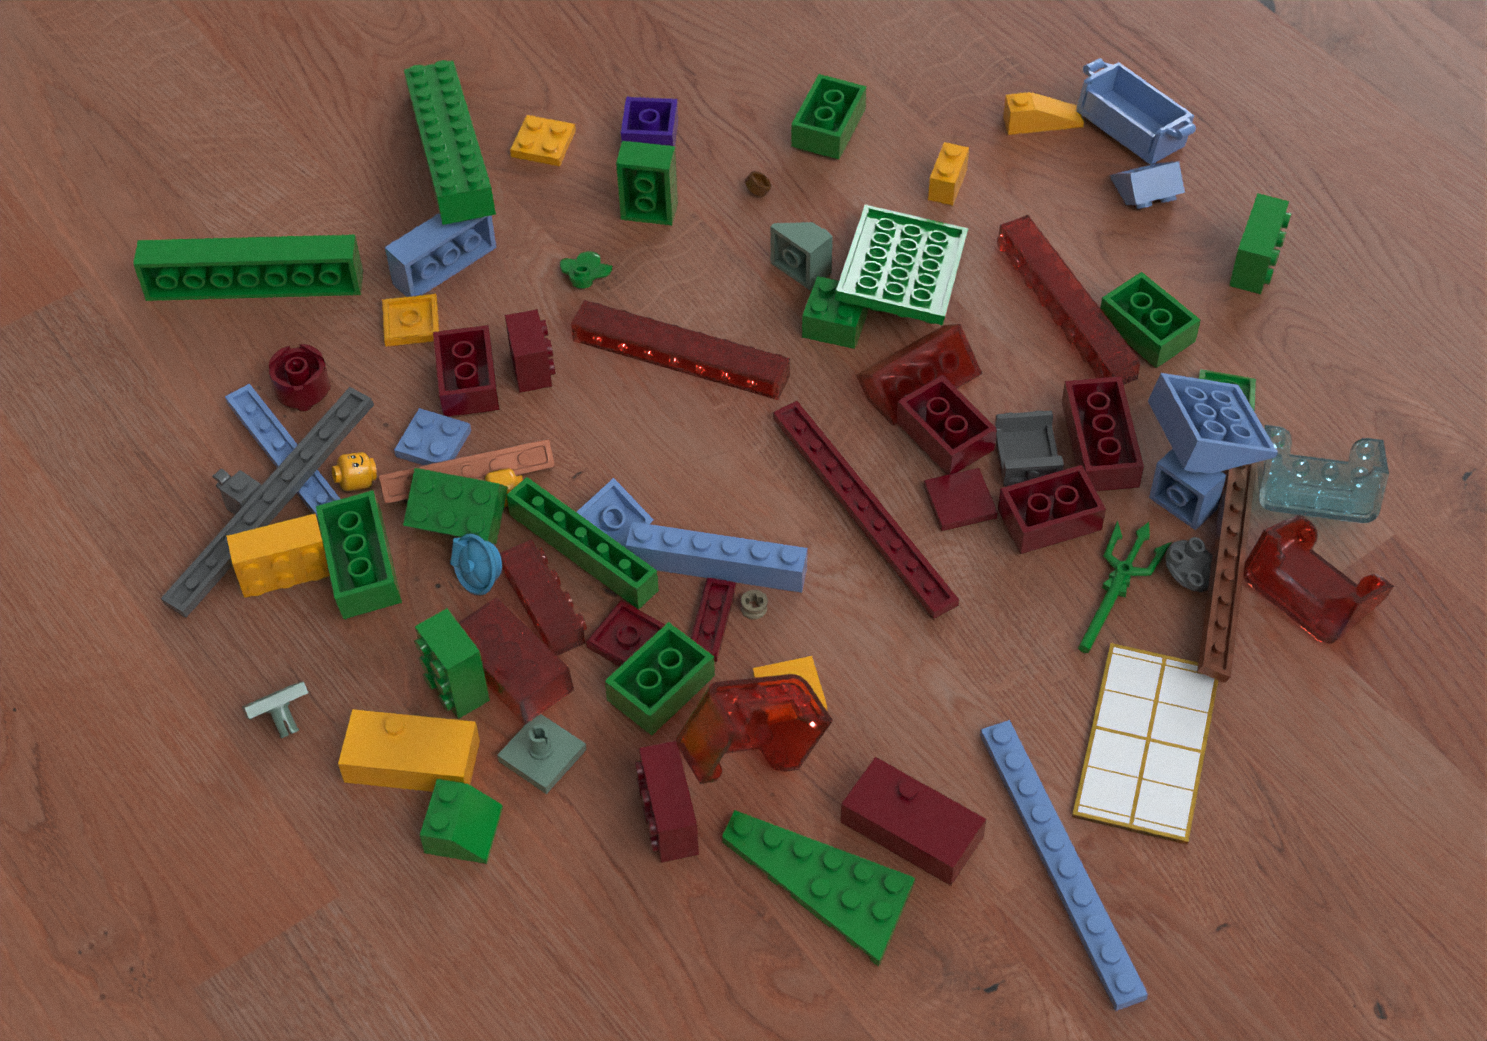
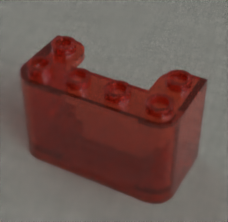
[676,674,833,784]

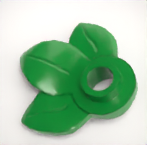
[560,251,613,289]

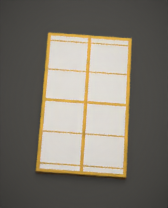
[1072,643,1218,845]

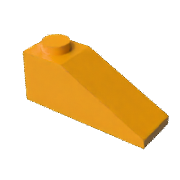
[1003,92,1084,135]

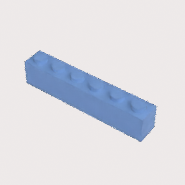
[626,522,808,593]

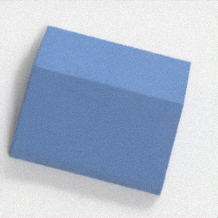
[577,478,653,547]

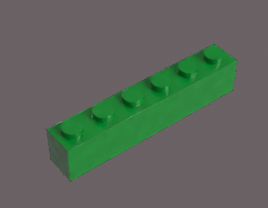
[507,477,659,609]

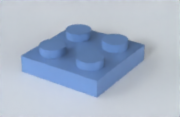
[394,408,471,465]

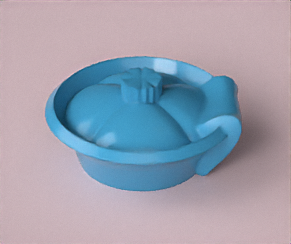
[450,534,502,596]

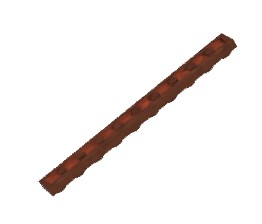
[1197,462,1257,683]

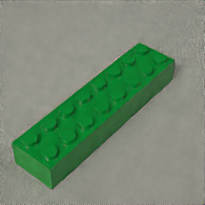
[133,234,364,301]

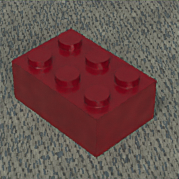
[433,325,500,417]
[896,375,997,475]
[998,465,1106,554]
[635,740,699,863]

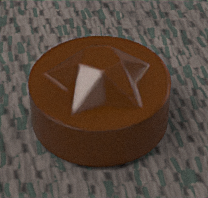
[745,171,771,197]

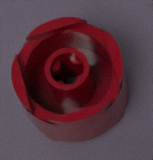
[269,344,331,411]

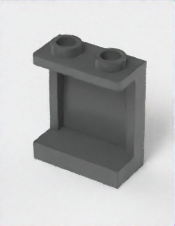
[995,411,1064,486]

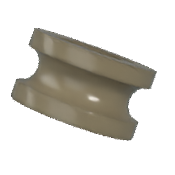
[741,590,768,620]

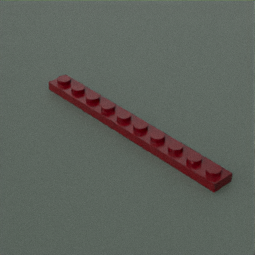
[773,401,959,619]

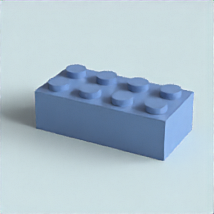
[385,213,496,297]

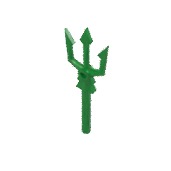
[1078,520,1172,653]

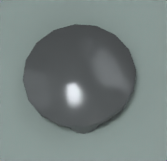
[1165,537,1212,592]

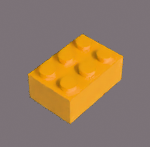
[226,514,330,598]

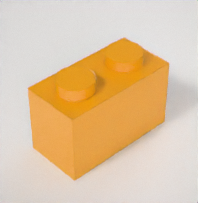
[928,142,969,206]

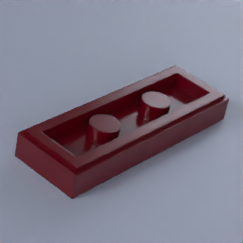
[691,577,736,662]

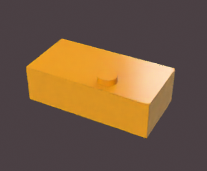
[338,709,480,792]

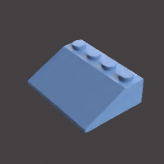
[1148,373,1278,474]

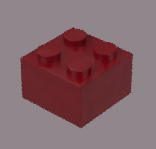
[505,309,556,393]

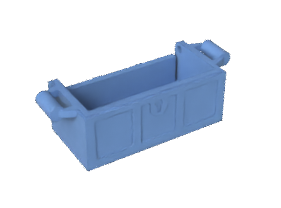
[1076,58,1196,165]

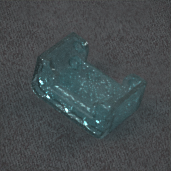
[1257,425,1389,523]

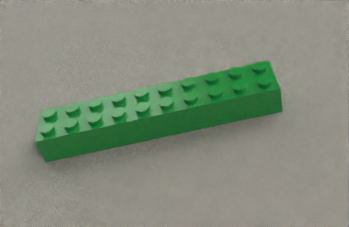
[404,60,496,225]

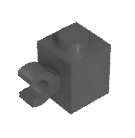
[212,469,261,515]

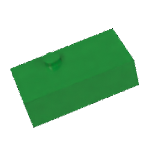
[316,490,402,619]

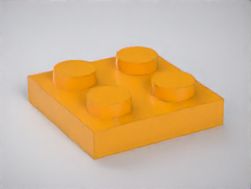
[510,115,576,166]

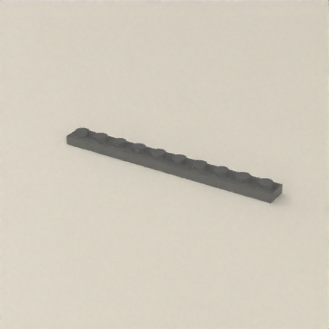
[161,387,374,618]

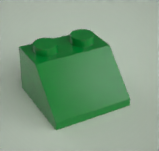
[420,779,503,864]

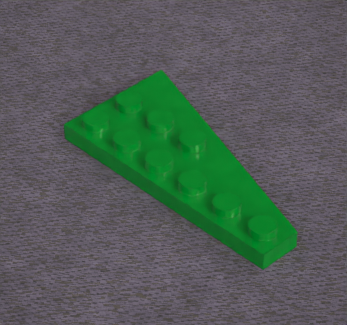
[722,810,915,967]

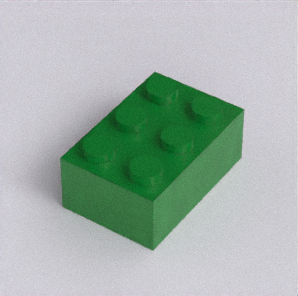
[791,74,867,159]
[616,141,678,225]
[1229,193,1292,294]
[1098,271,1201,368]
[403,468,508,544]
[414,608,490,719]
[605,622,715,736]

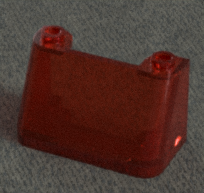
[1243,514,1394,644]

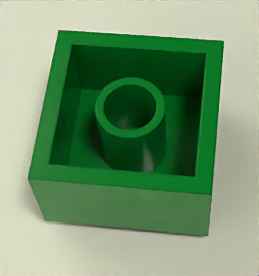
[802,276,869,349]

